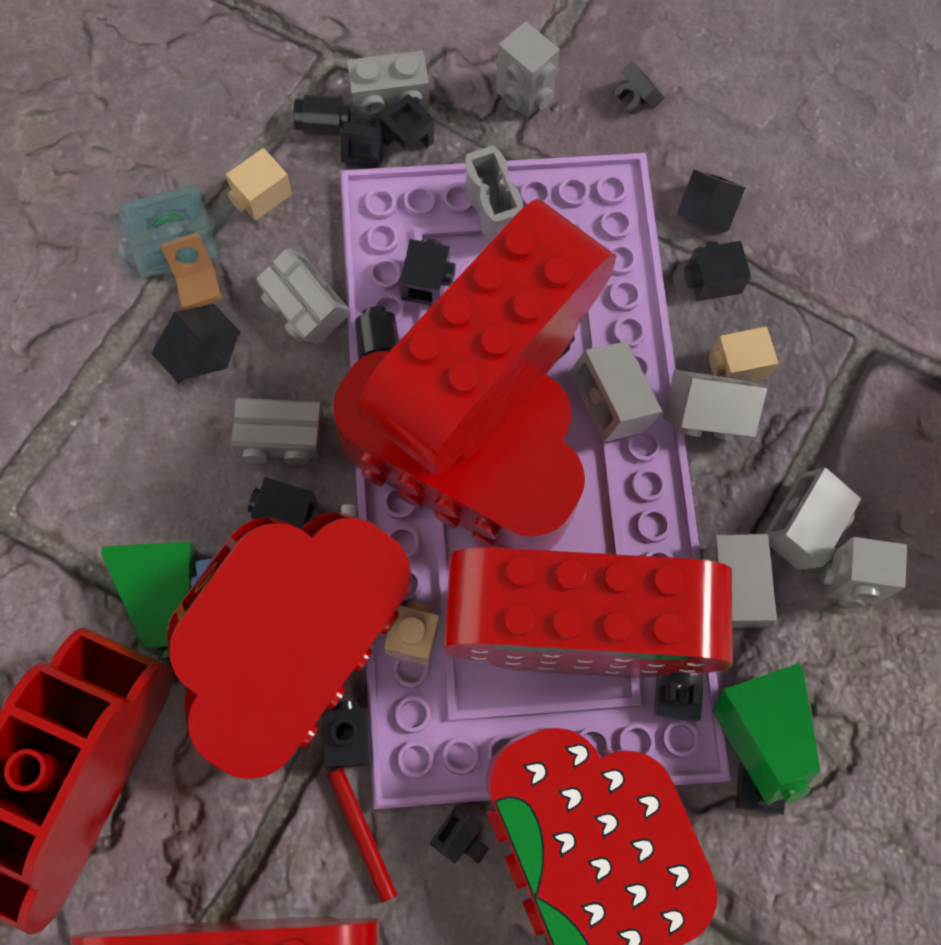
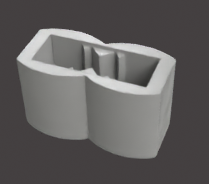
[465,146,523,242]

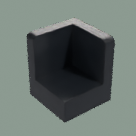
[379,94,434,150]
[677,169,746,232]

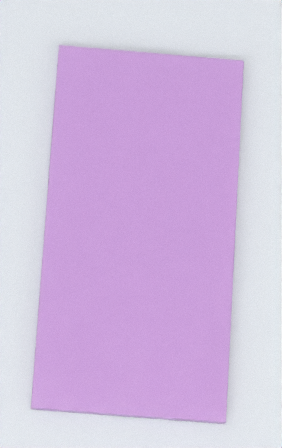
[340,153,731,810]

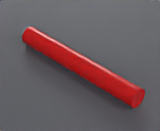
[327,768,398,903]

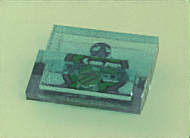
[120,184,218,278]

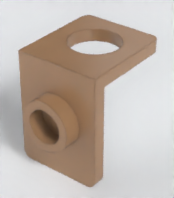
[161,233,222,310]

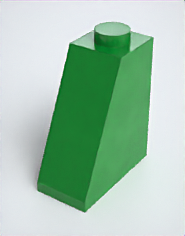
[101,542,198,661]
[712,663,820,805]

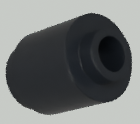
[293,95,351,136]
[355,306,399,359]

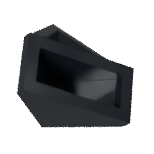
[151,304,241,384]

